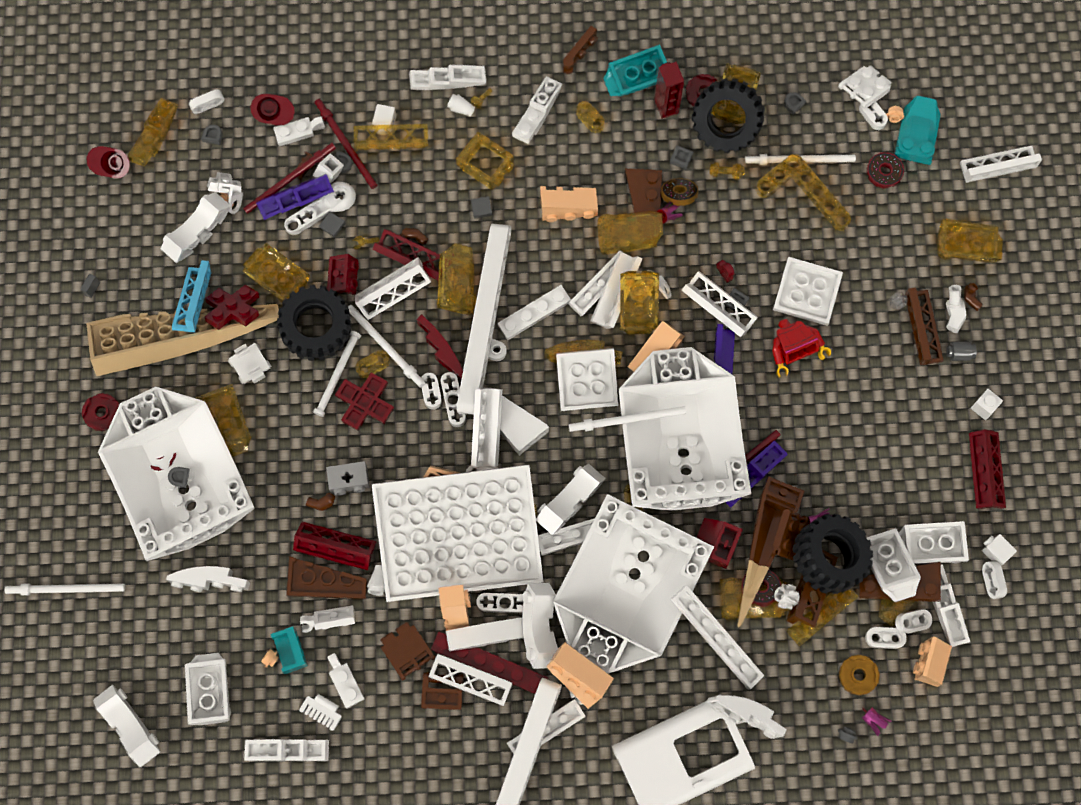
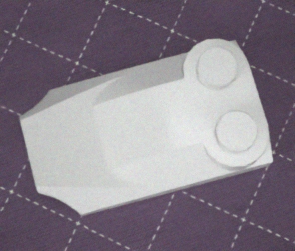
[899,521,969,564]
[866,529,921,602]
[185,653,231,725]

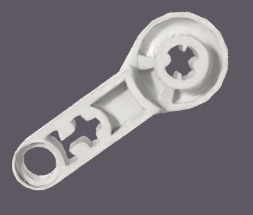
[284,182,356,235]

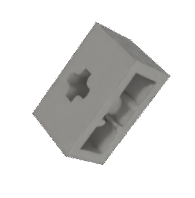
[326,461,370,495]

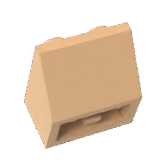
[913,637,952,687]

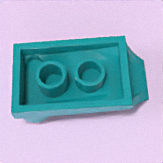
[603,45,667,96]
[894,96,941,165]

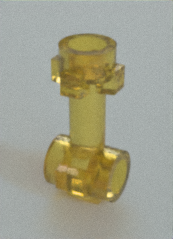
[709,162,745,179]

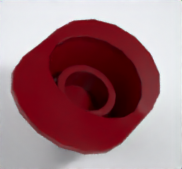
[250,94,295,125]
[86,146,130,178]

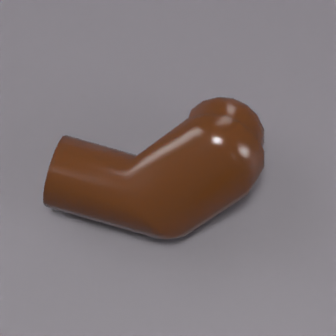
[400,228,429,246]
[964,283,983,311]
[306,493,335,511]

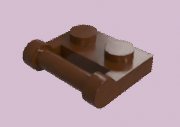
[421,672,464,710]

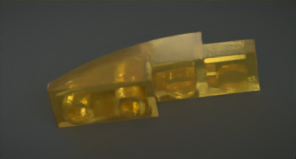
[127,98,178,167]
[545,340,623,365]
[786,588,859,647]

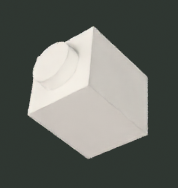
[372,104,397,135]
[313,154,344,184]
[971,389,1003,421]
[981,534,1017,566]

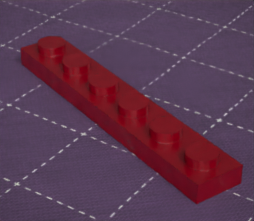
[431,632,549,694]

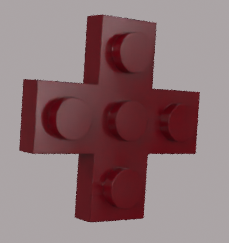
[204,285,259,330]
[335,372,394,431]

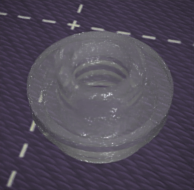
[889,292,908,309]

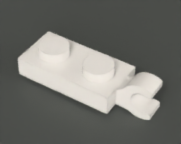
[273,117,325,146]
[300,606,355,633]
[328,653,365,709]

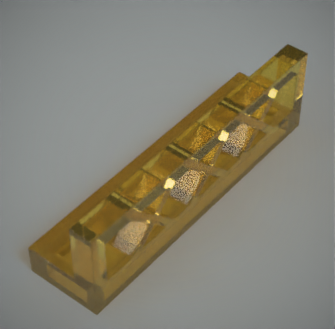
[354,124,429,150]

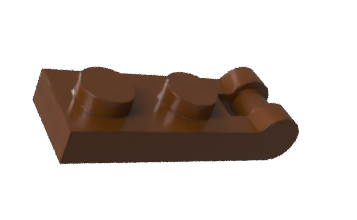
[563,25,597,74]

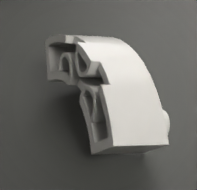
[161,192,231,263]
[536,464,606,535]
[522,583,558,669]
[93,685,160,767]

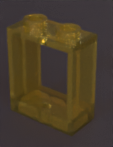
[456,132,515,190]

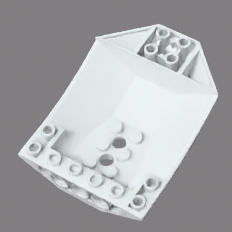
[619,347,751,511]
[98,387,255,561]
[553,494,714,674]

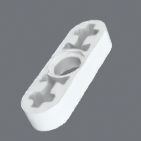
[441,372,466,427]
[476,593,523,613]

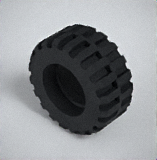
[692,78,765,153]
[277,285,351,361]
[793,514,873,594]

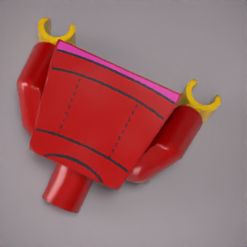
[772,319,831,378]

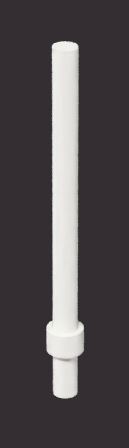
[744,154,856,165]
[348,305,425,388]
[569,406,686,432]
[5,583,125,596]

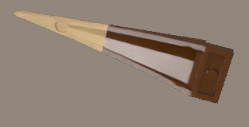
[738,476,804,627]

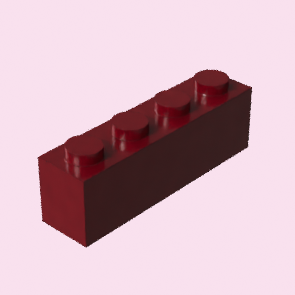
[654,61,684,119]

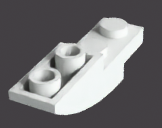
[512,76,562,144]
[166,566,250,592]
[706,695,787,739]

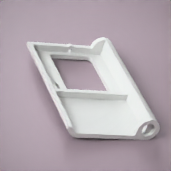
[611,695,755,805]

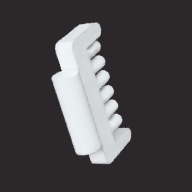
[300,694,342,730]

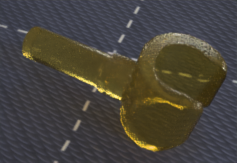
[471,88,492,108]
[352,236,379,250]

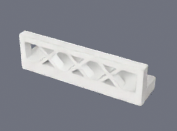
[960,145,1042,183]
[591,252,643,329]
[355,257,431,320]
[681,271,758,337]
[471,388,503,467]
[428,654,513,706]

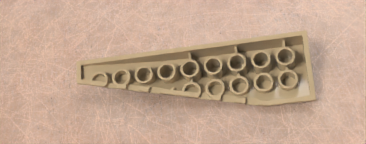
[86,304,279,376]

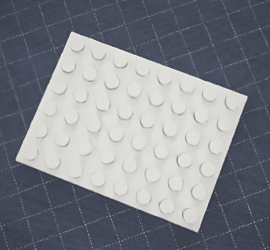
[372,465,543,602]

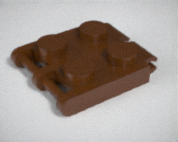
[773,509,809,560]
[380,622,436,681]

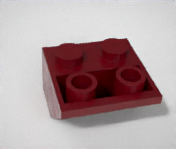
[696,518,743,569]

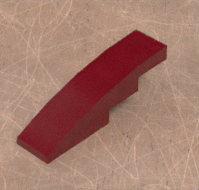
[417,314,463,381]

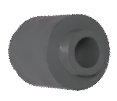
[946,342,977,361]

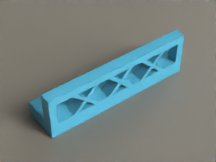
[172,260,211,332]

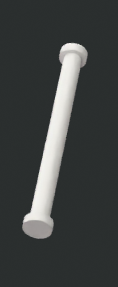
[313,331,361,417]

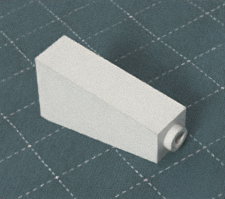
[500,396,549,456]

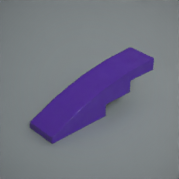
[256,174,334,220]
[726,440,788,508]

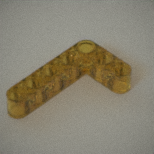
[756,154,851,231]

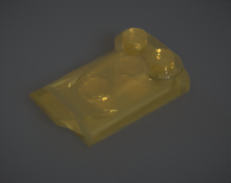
[711,63,761,124]
[597,210,663,255]
[937,218,1003,263]
[242,243,310,303]
[437,243,477,315]
[620,271,659,335]
[196,384,251,457]
[719,577,788,619]

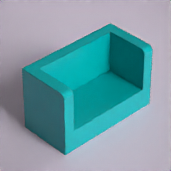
[270,626,308,674]

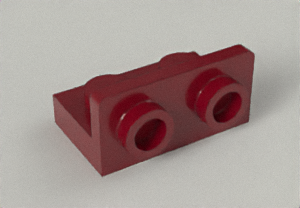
[327,254,359,295]

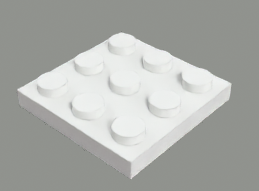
[773,257,843,326]
[556,348,618,411]

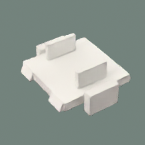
[228,343,272,384]

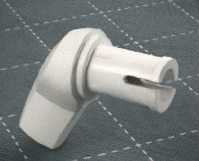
[946,285,966,333]

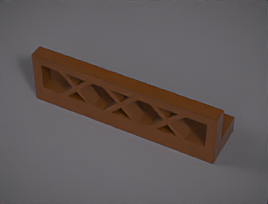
[905,287,944,366]
[786,550,838,628]

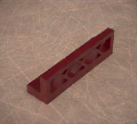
[372,229,452,281]
[969,429,1006,509]
[293,521,377,570]

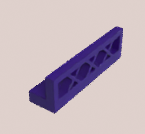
[713,324,735,374]

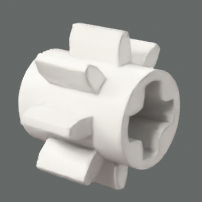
[774,584,800,609]

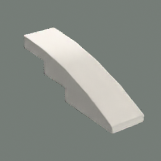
[409,65,486,90]
[933,564,970,647]
[446,618,524,651]
[244,739,329,761]

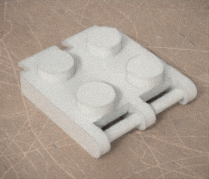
[838,66,892,109]

